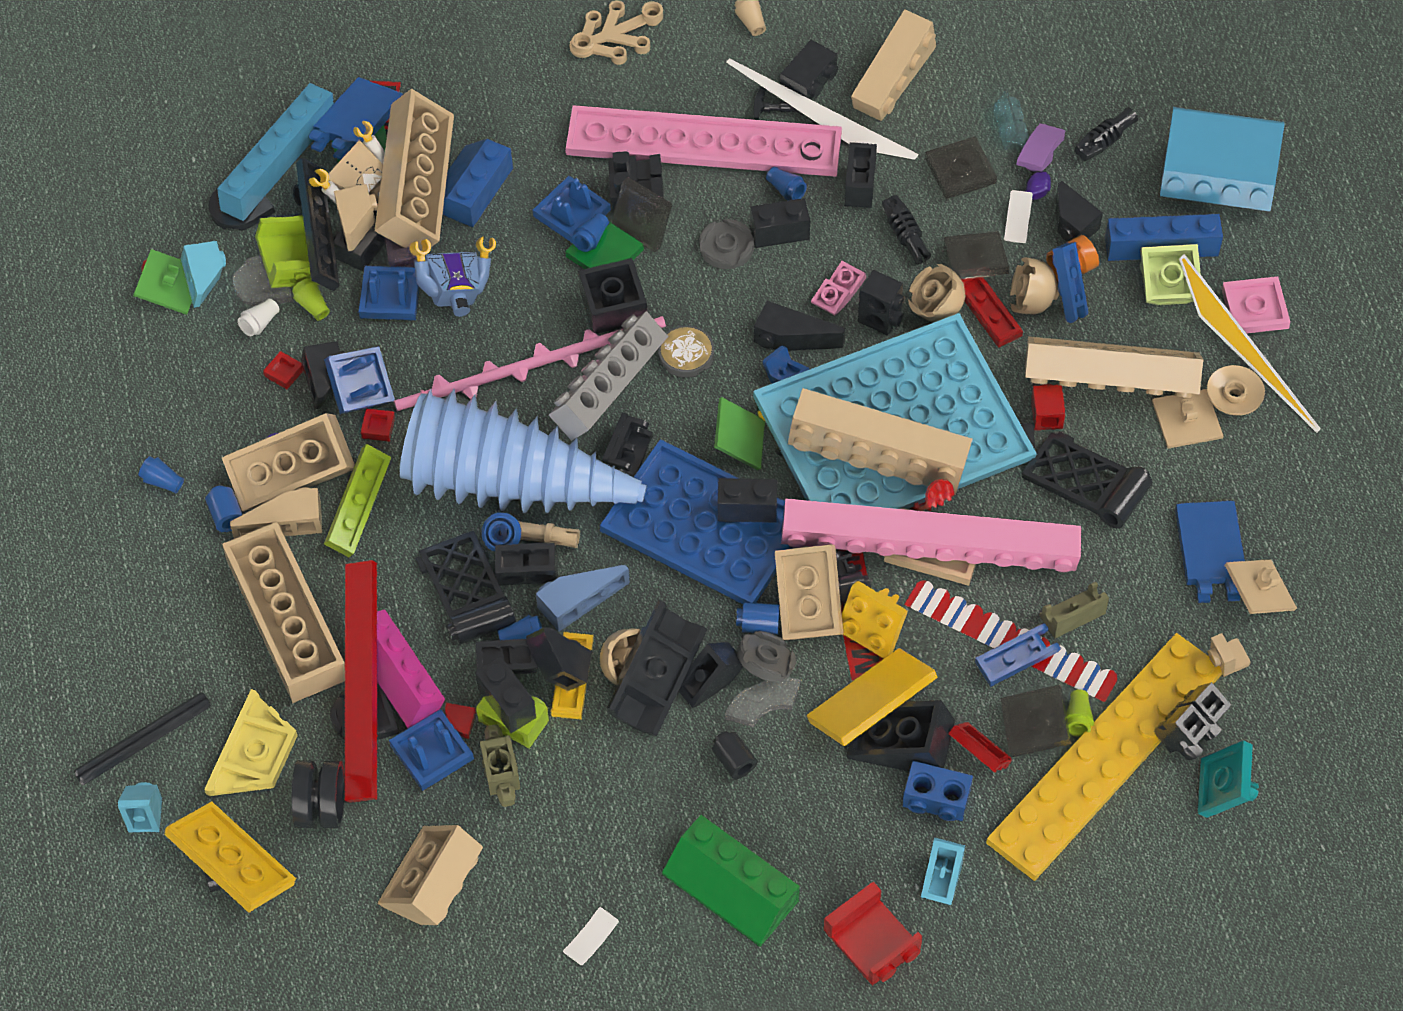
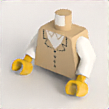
[309,121,385,204]

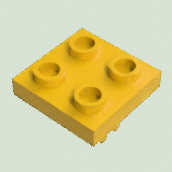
[842,581,908,659]

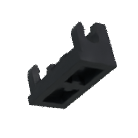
[602,412,653,477]

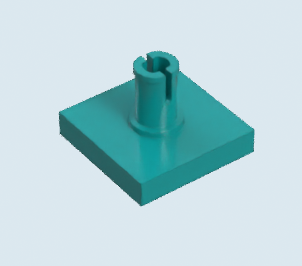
[1198,740,1259,818]

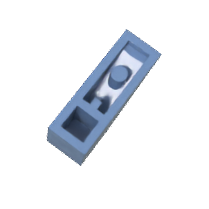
[536,565,630,632]

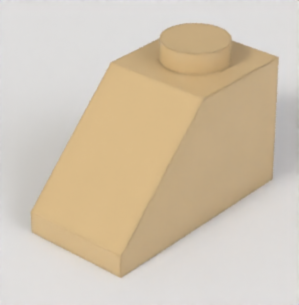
[334,184,378,251]

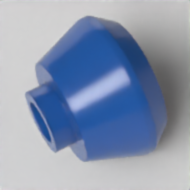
[482,513,522,552]

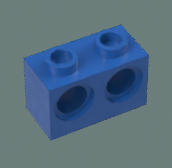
[903,761,973,821]

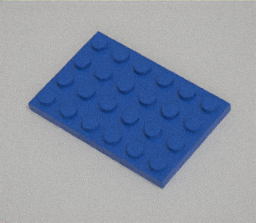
[600,439,793,604]

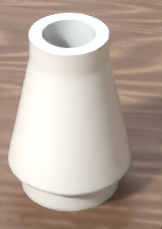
[238,299,279,336]

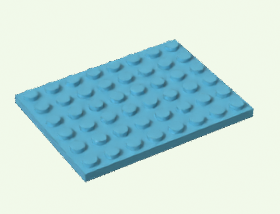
[753,313,1037,509]

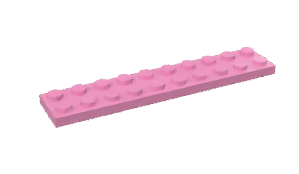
[566,106,842,177]

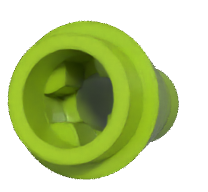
[292,278,330,321]
[1063,689,1094,736]

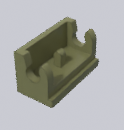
[1039,581,1109,638]

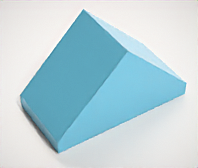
[921,838,965,905]

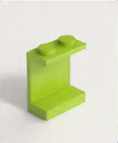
[255,215,320,288]

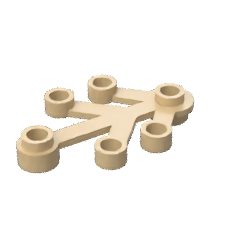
[569,0,663,65]

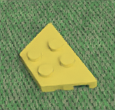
[204,689,298,796]

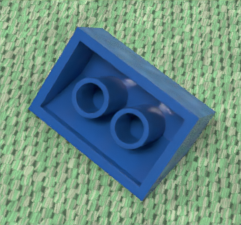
[442,139,513,227]

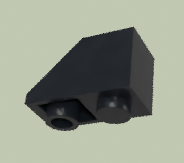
[526,627,592,691]

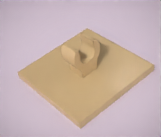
[1152,389,1224,449]
[1225,560,1297,614]

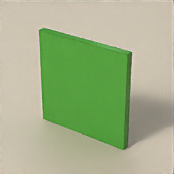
[133,249,192,315]
[714,397,765,470]

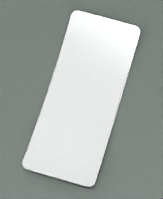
[1004,190,1033,243]
[563,907,619,965]

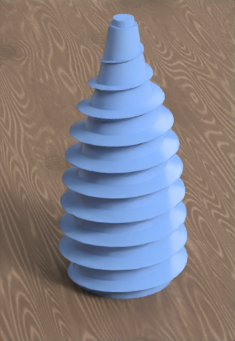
[400,388,647,513]

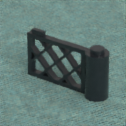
[1022,431,1153,529]
[415,530,516,645]

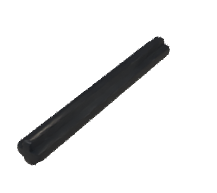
[74,693,211,785]

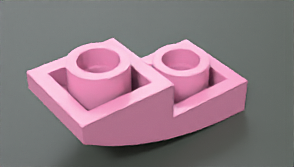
[811,261,866,316]

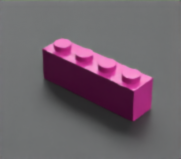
[377,610,445,728]

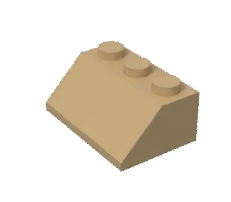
[378,825,483,925]

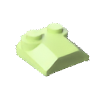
[1140,244,1201,305]

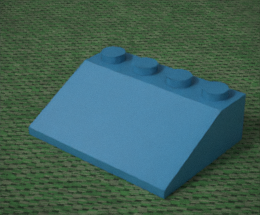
[1160,107,1285,211]

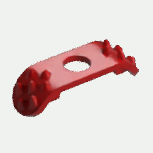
[910,479,954,511]

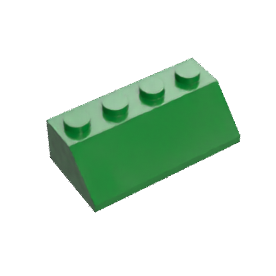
[662,815,800,947]

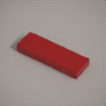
[961,271,1023,348]

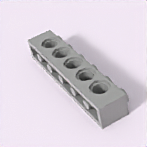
[549,311,669,441]

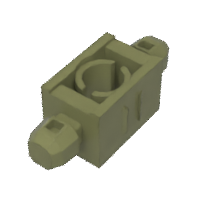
[480,724,520,807]

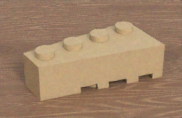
[851,9,936,121]

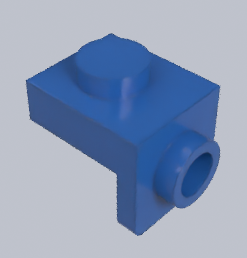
[763,346,810,384]

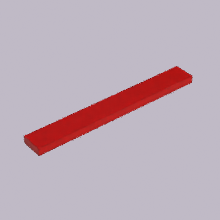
[345,560,377,803]

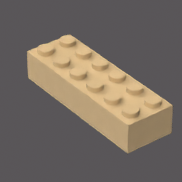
[375,89,454,251]
[1025,336,1203,398]
[788,388,973,495]
[222,522,345,703]

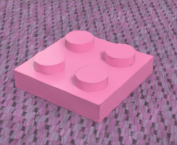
[1222,276,1290,333]

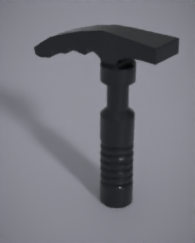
[754,86,799,120]

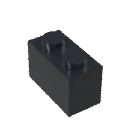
[780,39,838,100]
[750,198,810,248]
[718,478,777,523]
[475,657,537,733]

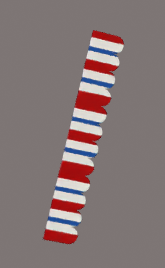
[904,580,1118,702]

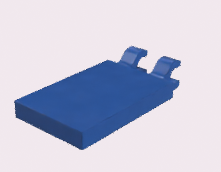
[309,77,403,160]
[1175,501,1245,603]

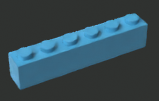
[217,83,334,221]

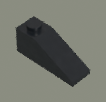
[754,301,846,351]

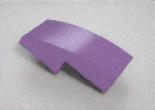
[1017,123,1065,172]

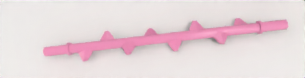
[394,316,666,412]

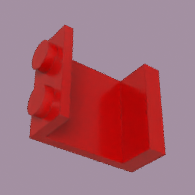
[824,882,922,986]

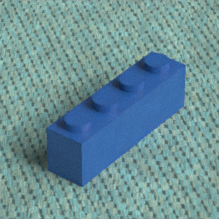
[1105,214,1223,261]

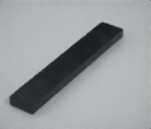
[296,158,340,291]

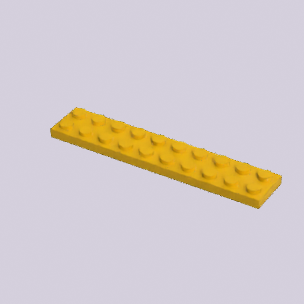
[986,633,1222,881]

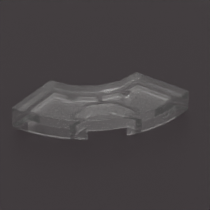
[725,677,801,727]

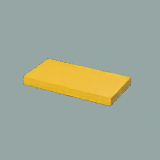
[807,648,938,746]
[164,801,296,913]

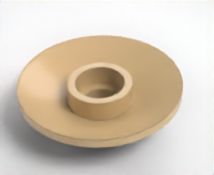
[1207,365,1265,415]

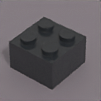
[578,258,647,334]

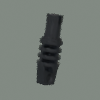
[1074,107,1138,161]
[882,195,931,264]

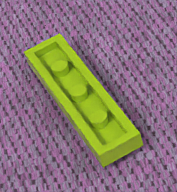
[324,444,391,557]

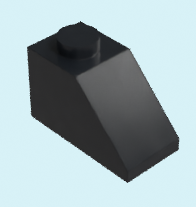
[1056,181,1103,242]
[301,341,345,409]
[678,642,743,708]

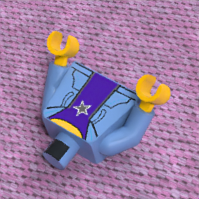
[410,237,496,317]

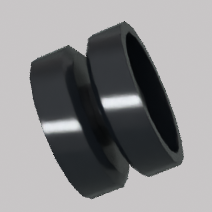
[292,760,345,829]

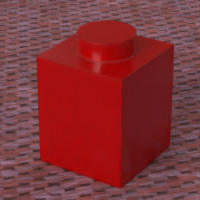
[1031,384,1065,430]

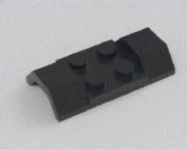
[607,600,707,736]

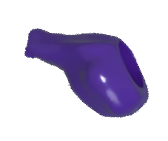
[1024,171,1051,200]

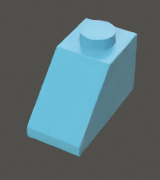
[181,241,226,308]
[118,782,162,832]

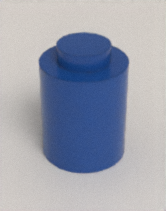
[205,486,243,532]
[736,603,780,634]

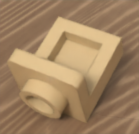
[1208,633,1250,677]

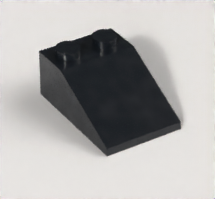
[846,700,955,772]

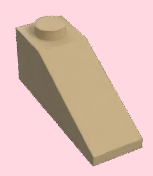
[230,487,322,539]

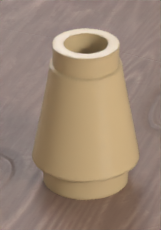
[734,0,766,36]

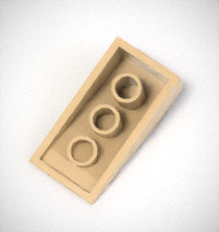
[222,413,355,512]

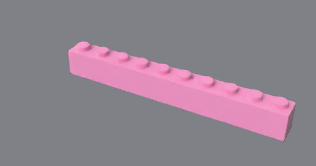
[781,499,1081,572]

